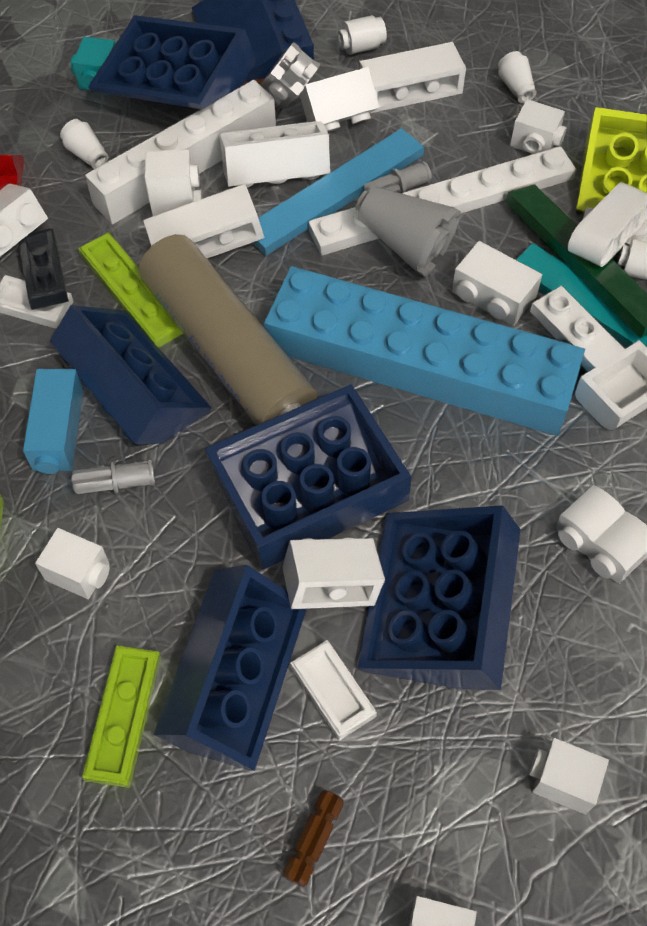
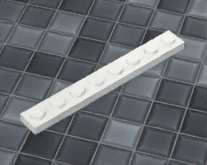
[308,146,577,256]

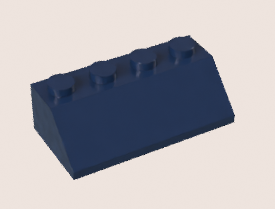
[50,305,212,444]
[153,565,307,771]

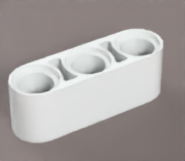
[568,182,647,267]

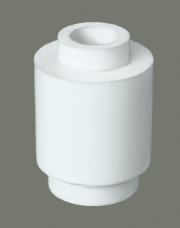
[337,15,387,55]
[617,239,647,280]

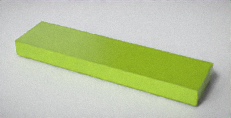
[78,232,183,348]

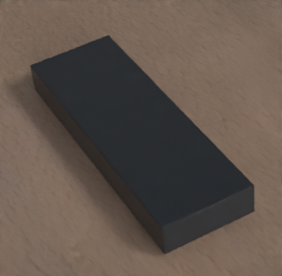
[19,228,69,310]

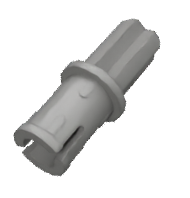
[363,161,432,193]
[72,459,155,494]

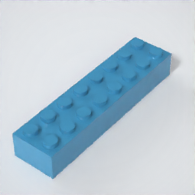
[264,266,585,436]

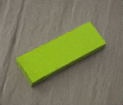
[82,645,161,788]

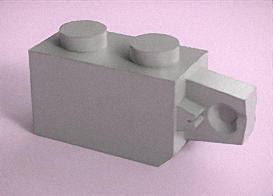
[260,42,320,109]

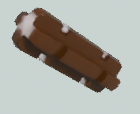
[283,790,344,887]

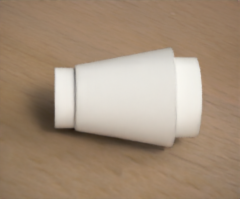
[498,51,537,103]
[60,119,108,169]

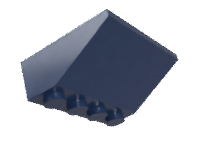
[192,0,314,94]
[88,15,257,109]
[205,384,412,570]
[358,505,521,690]

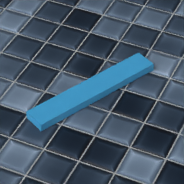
[252,128,424,256]

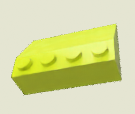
[576,107,647,221]

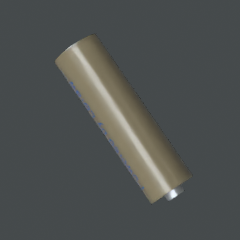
[138,234,318,426]

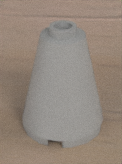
[356,187,461,277]

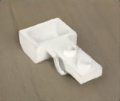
[530,286,647,430]

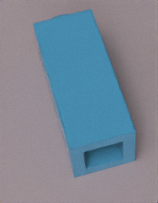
[23,369,84,474]

